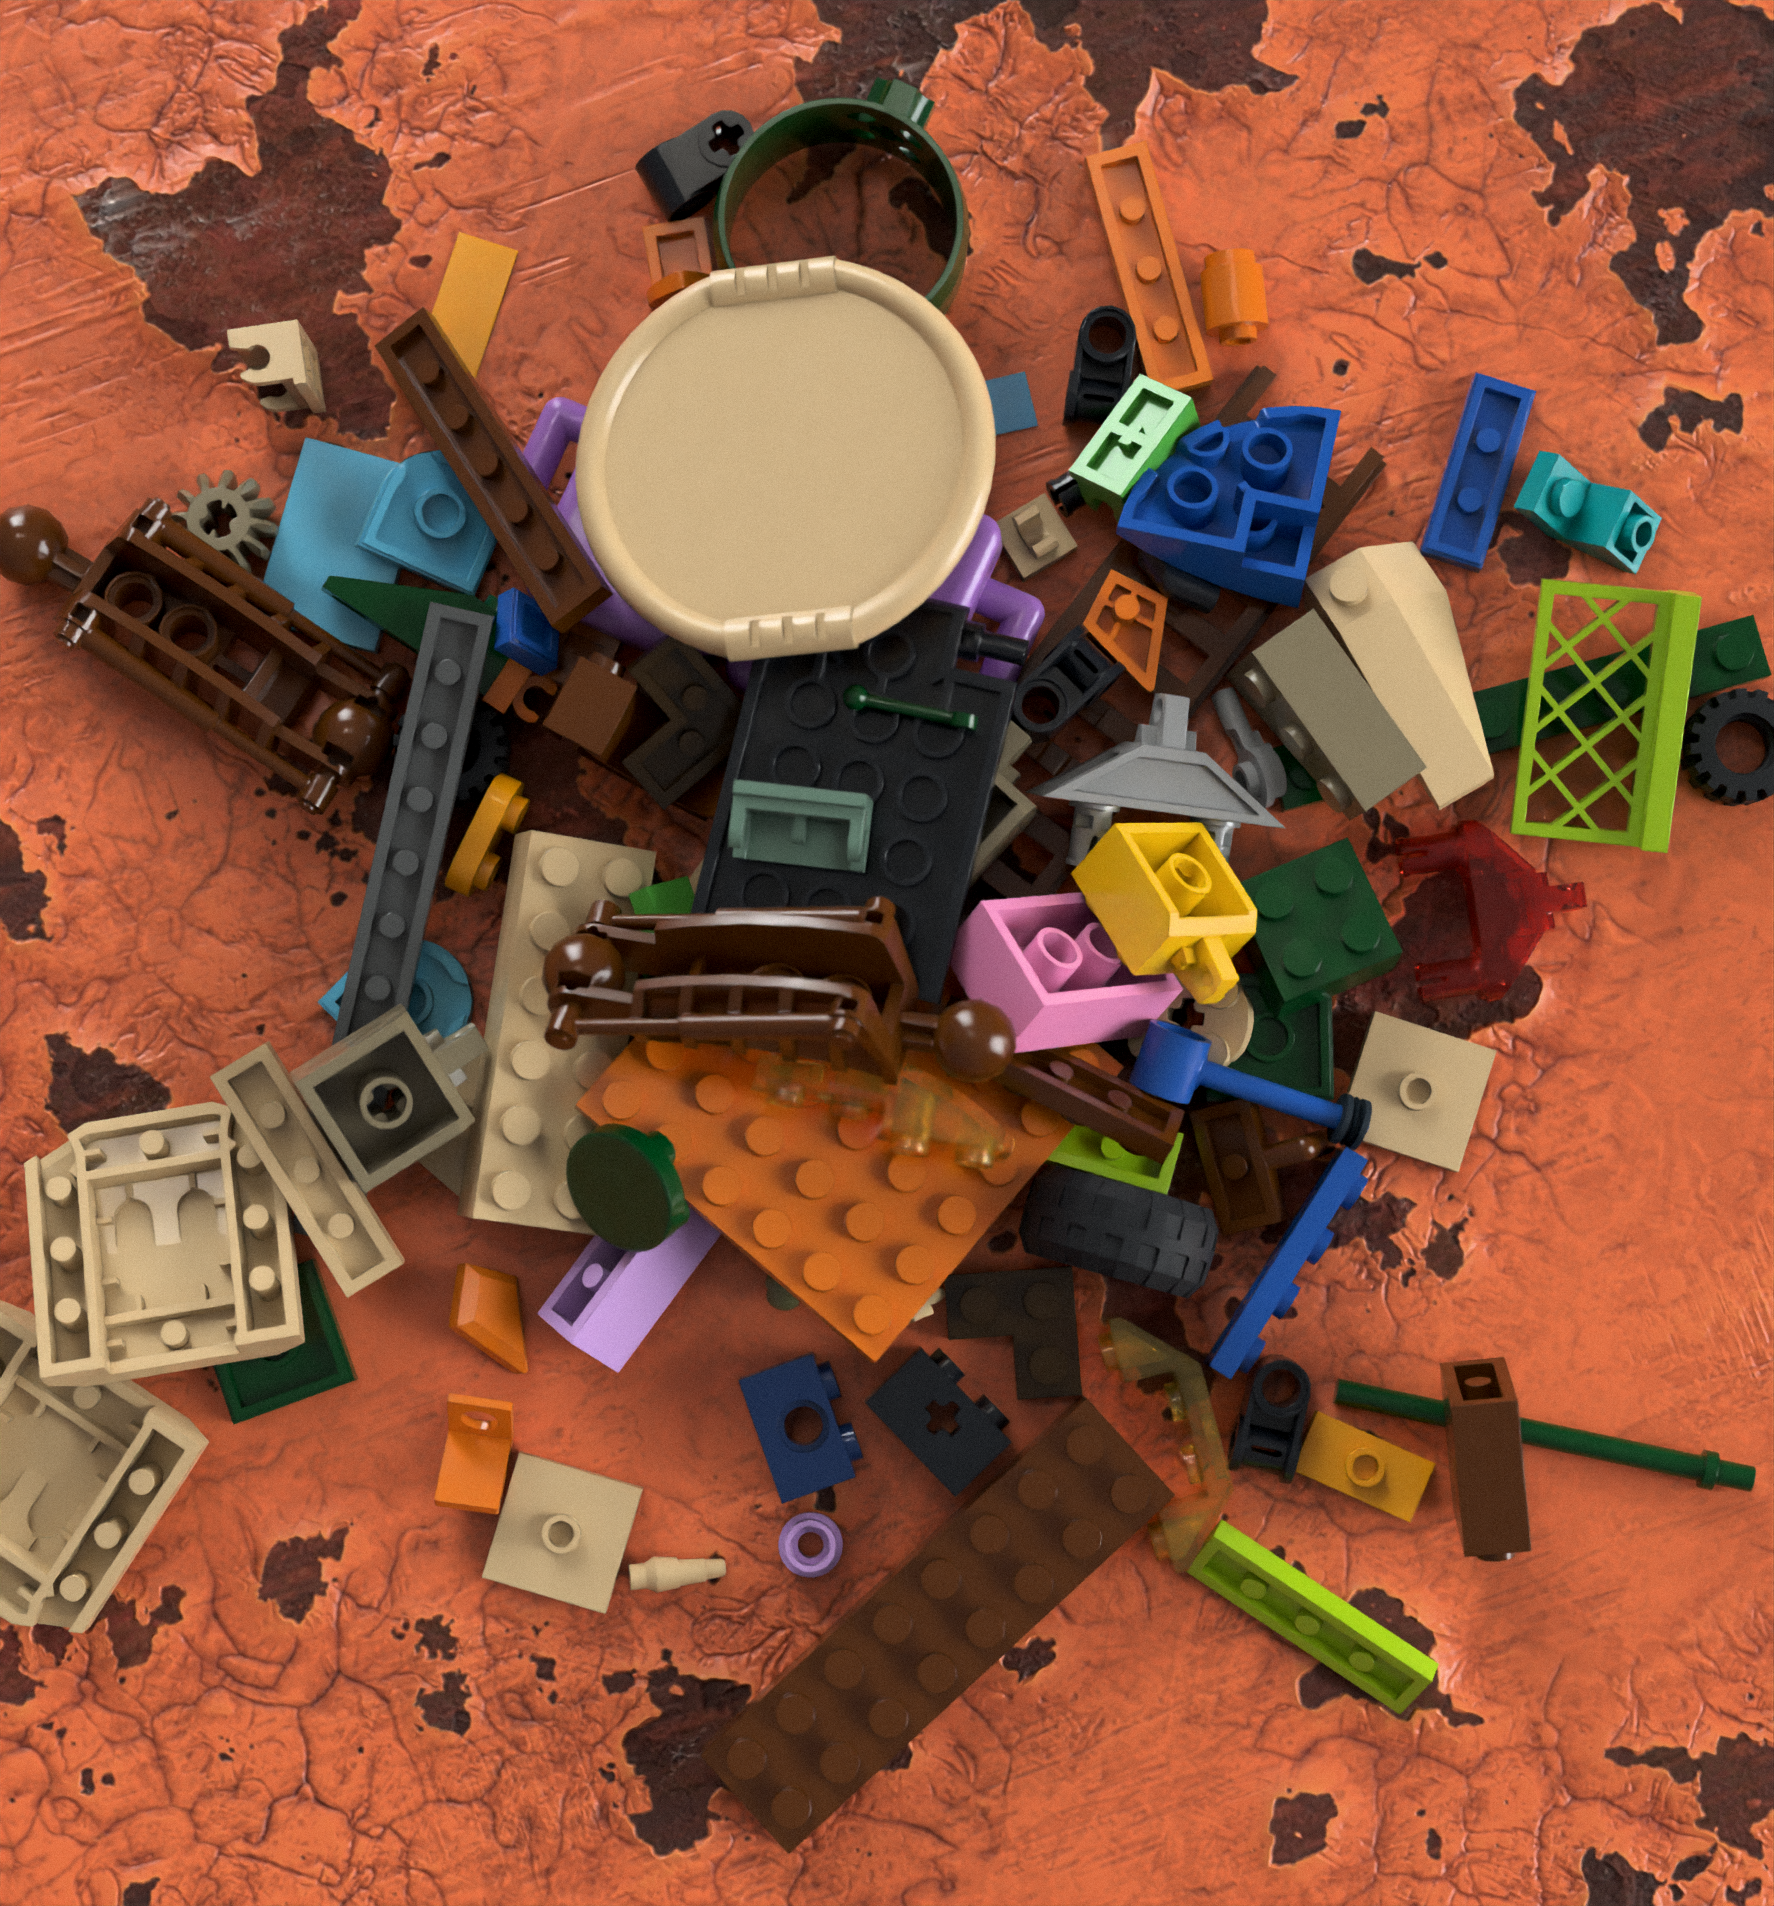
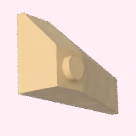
[1304,541,1494,811]

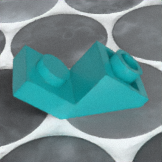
[1514,451,1662,574]

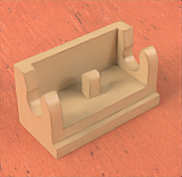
[227,319,326,413]

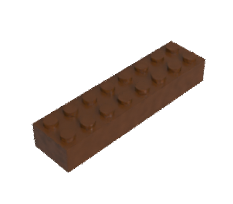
[700,1395,1175,1854]

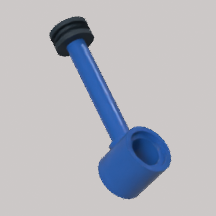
[1128,1019,1372,1150]

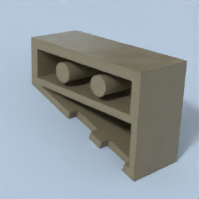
[1224,608,1427,821]

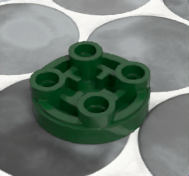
[566,1124,690,1252]

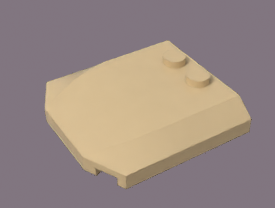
[24,1102,305,1387]
[0,1300,209,1634]

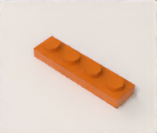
[1084,140,1214,393]

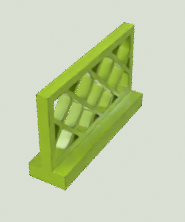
[1509,578,1702,853]

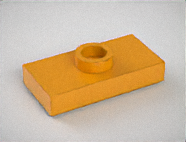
[1295,1410,1436,1523]

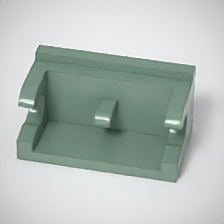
[728,779,874,873]

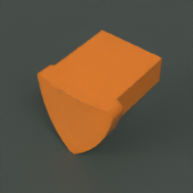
[642,216,713,308]

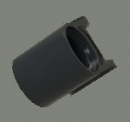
[635,110,754,222]
[1062,305,1136,427]
[1010,623,1127,744]
[1226,1354,1311,1484]

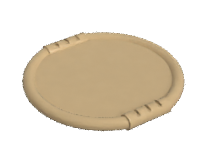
[575,256,996,662]

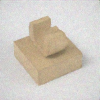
[996,493,1078,582]

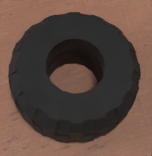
[1018,1165,1219,1298]

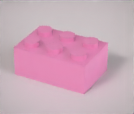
[950,892,1183,1053]

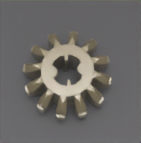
[171,470,279,573]

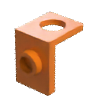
[434,1393,514,1515]

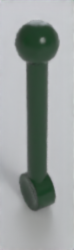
[843,684,979,731]

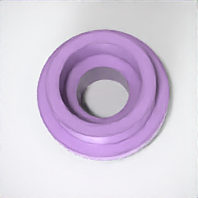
[778,1512,843,1578]

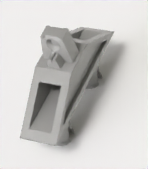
[1026,693,1286,866]

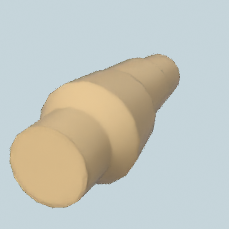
[628,1557,726,1593]

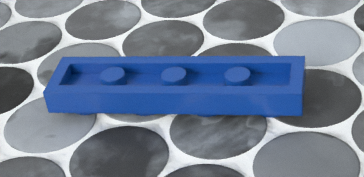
[1203,1146,1368,1379]

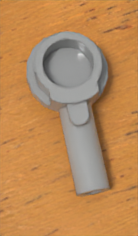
[1211,687,1287,808]

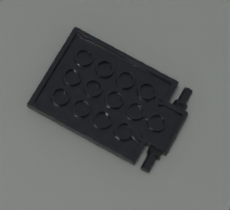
[690,597,1029,1005]

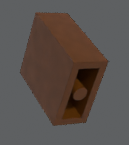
[1439,1357,1531,1562]

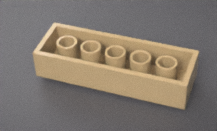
[457,830,656,1236]

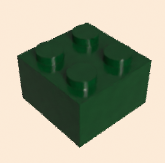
[1240,837,1402,1020]

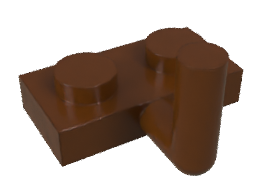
[1189,1099,1336,1236]

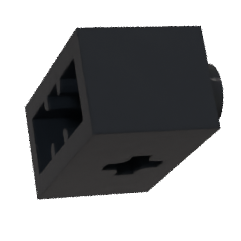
[865,1346,1011,1497]

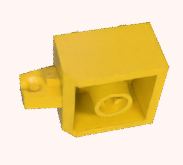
[1071,822,1257,1004]

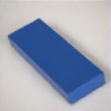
[1419,372,1536,573]

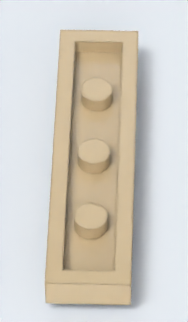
[210,1041,405,1298]

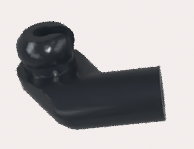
[1137,548,1220,614]

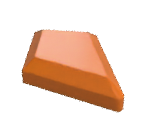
[1083,569,1168,693]
[448,1263,528,1374]

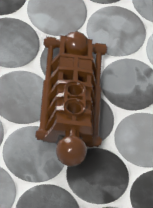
[0,497,412,815]
[541,896,1016,1086]

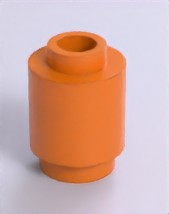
[1200,248,1269,347]

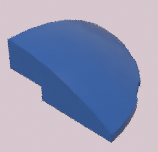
[1116,406,1341,608]

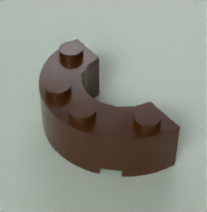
[542,651,730,822]

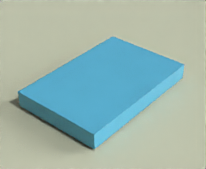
[255,437,402,655]

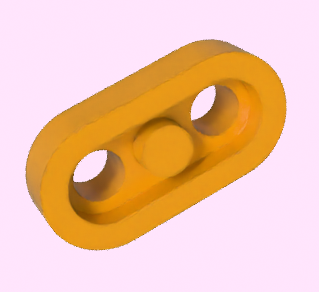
[445,773,530,898]

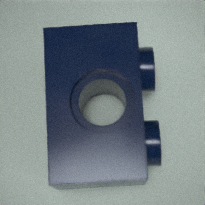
[738,1351,864,1504]

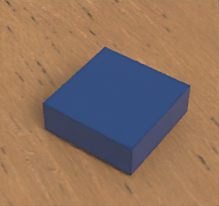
[494,587,559,676]

